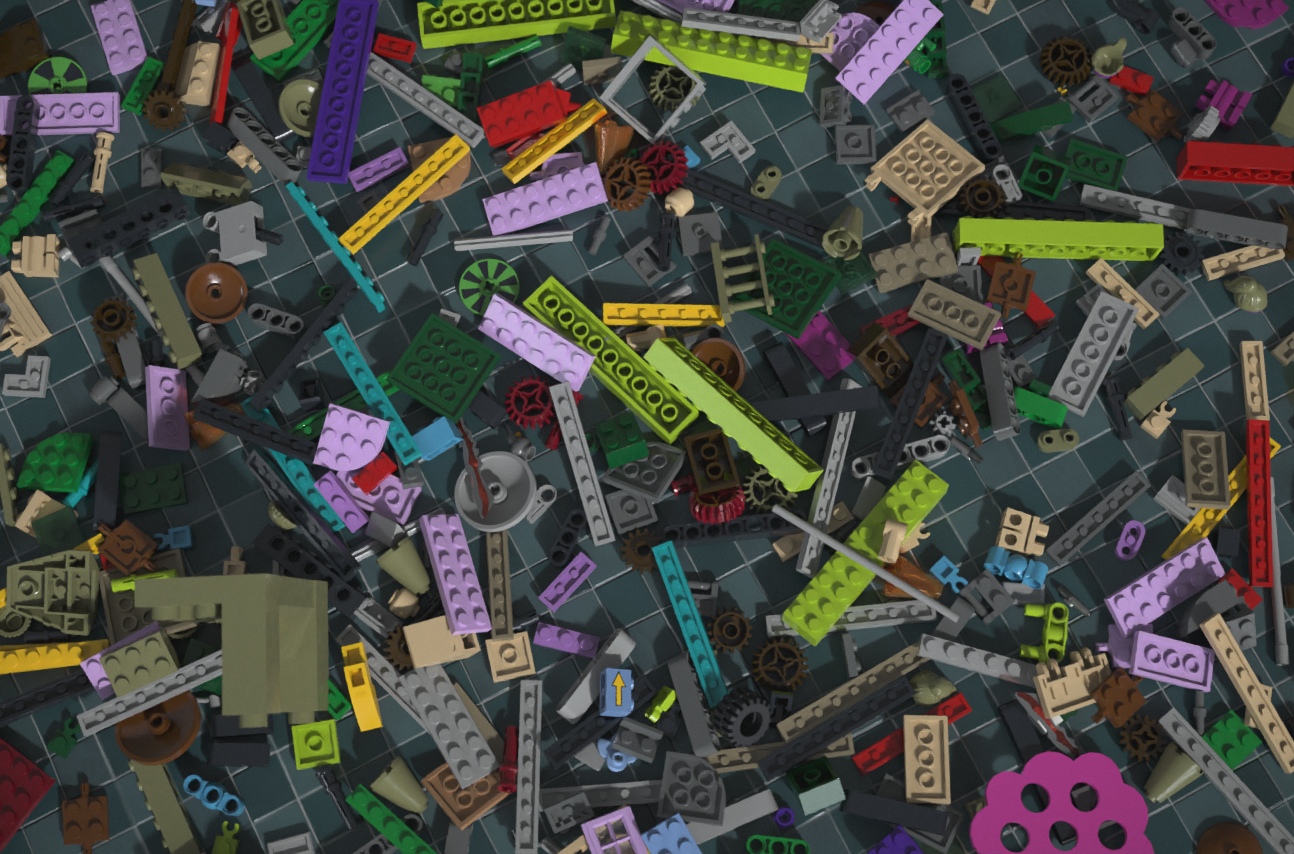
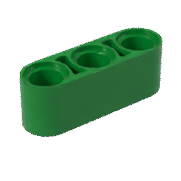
[1013,387,1068,429]
[746,835,810,854]

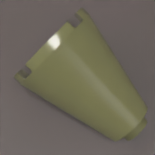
[822,206,863,260]
[376,536,431,596]
[1144,742,1204,803]
[368,755,429,814]

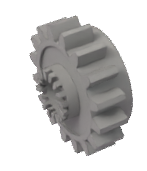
[1183,105,1221,142]

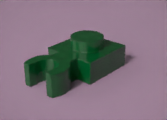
[46,718,82,759]

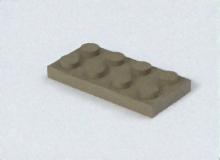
[869,232,958,293]
[908,279,1001,350]
[1181,430,1231,509]

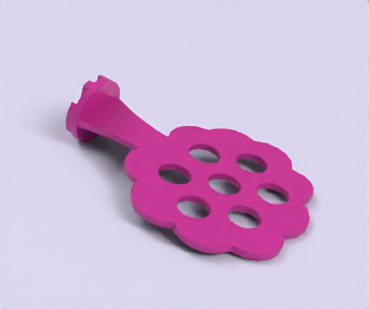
[969,751,1154,854]

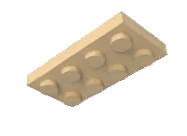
[903,715,951,804]

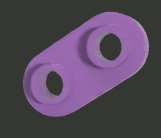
[1115,520,1145,561]

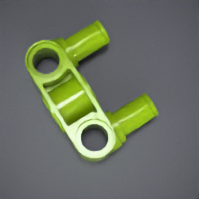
[1019,603,1069,665]

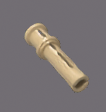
[90,132,115,194]

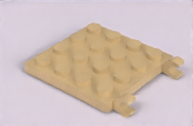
[865,119,985,227]

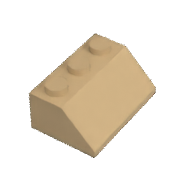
[174,41,220,107]

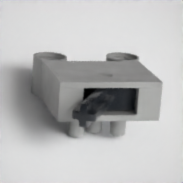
[203,201,284,267]

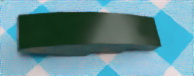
[924,0,948,78]
[457,53,484,124]
[990,101,1074,143]
[941,348,992,432]

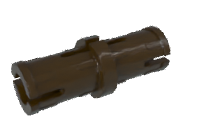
[99,339,126,380]

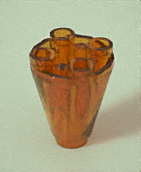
[594,120,634,177]
[183,403,245,451]
[882,555,943,599]

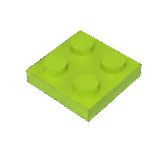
[292,719,341,770]

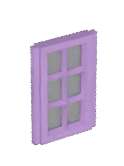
[581,806,648,854]

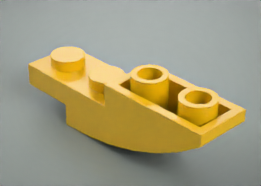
[341,642,383,732]

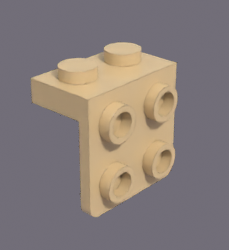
[15,490,79,549]

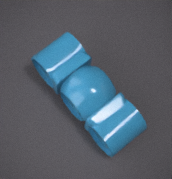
[983,546,1049,589]
[183,775,245,816]

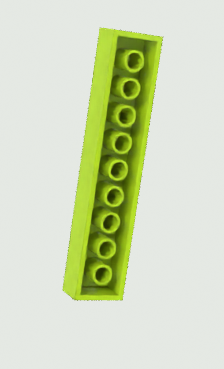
[417,0,616,49]
[611,11,812,93]
[952,216,1164,261]
[523,275,699,445]
[643,338,824,492]
[782,460,949,647]

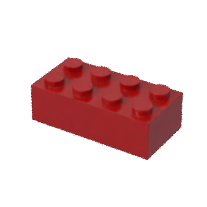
[477,80,568,148]

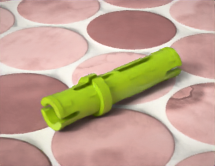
[111,569,178,592]

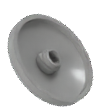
[454,451,536,532]

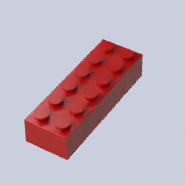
[1177,140,1294,186]

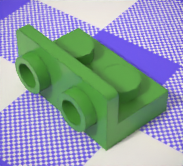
[421,74,461,109]

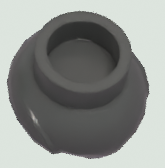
[506,432,536,461]

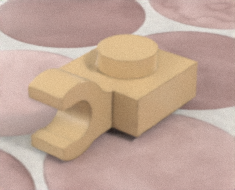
[227,141,261,173]
[223,546,247,575]

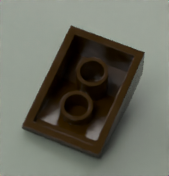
[0,19,51,79]
[846,322,914,398]
[684,428,740,495]

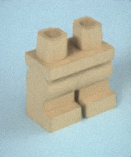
[11,234,60,277]
[995,508,1049,557]

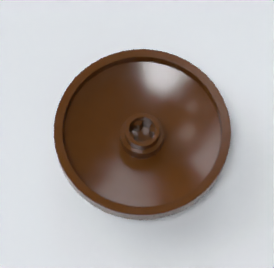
[115,690,201,766]

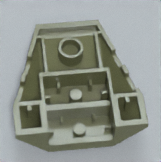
[6,549,99,636]

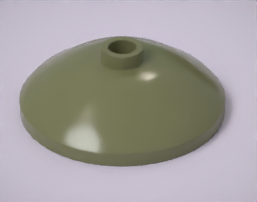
[278,79,323,137]

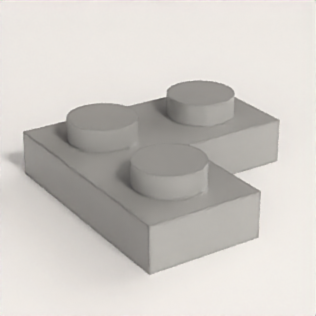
[700,120,755,164]
[2,355,51,398]

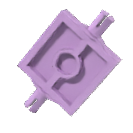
[530,152,585,180]
[1095,624,1153,668]

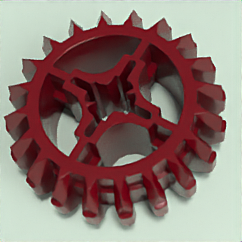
[638,140,689,194]
[504,375,556,430]
[688,486,745,525]

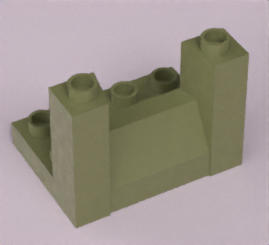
[135,573,329,728]

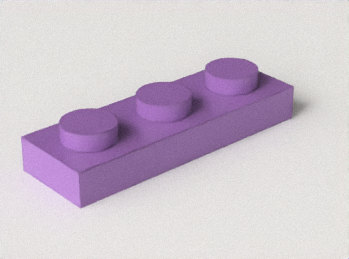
[348,147,410,192]
[313,471,370,533]
[538,552,597,613]
[533,622,600,659]

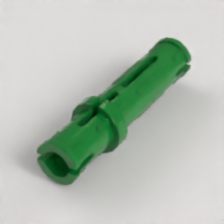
[484,34,541,69]

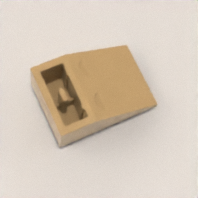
[403,615,481,668]

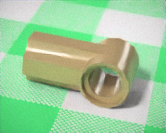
[625,325,666,352]
[878,518,908,563]

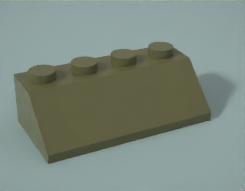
[160,162,253,206]

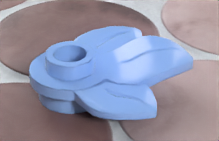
[597,734,637,772]

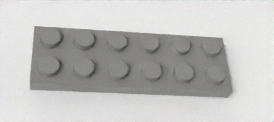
[1047,291,1139,418]
[399,664,500,790]

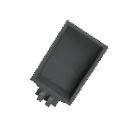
[191,342,250,409]
[1177,580,1249,640]

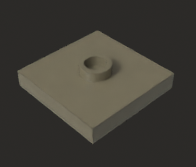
[582,56,622,85]

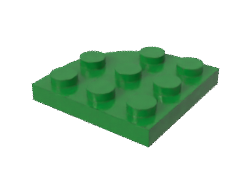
[17,433,94,493]

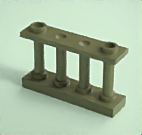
[710,234,775,323]

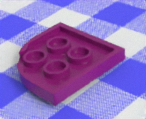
[1205,0,1289,29]

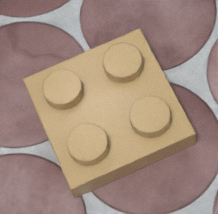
[485,631,536,683]

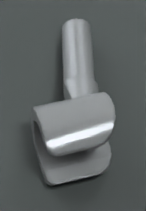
[58,247,84,269]
[195,695,222,709]

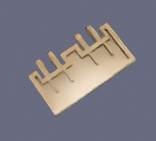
[0,271,52,357]
[1033,647,1111,719]

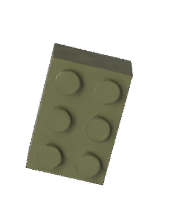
[237,0,294,60]
[99,627,182,698]

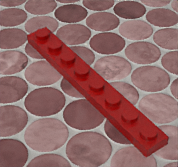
[1246,419,1273,588]

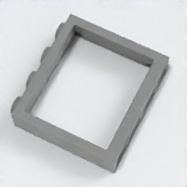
[599,36,707,144]

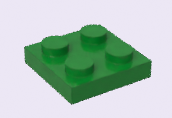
[1201,709,1262,770]

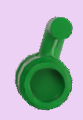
[903,36,936,74]

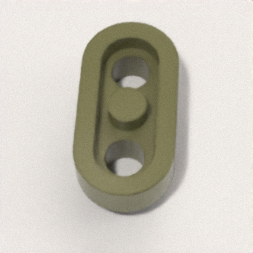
[751,166,782,201]
[1037,429,1079,453]

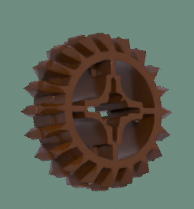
[601,157,652,212]

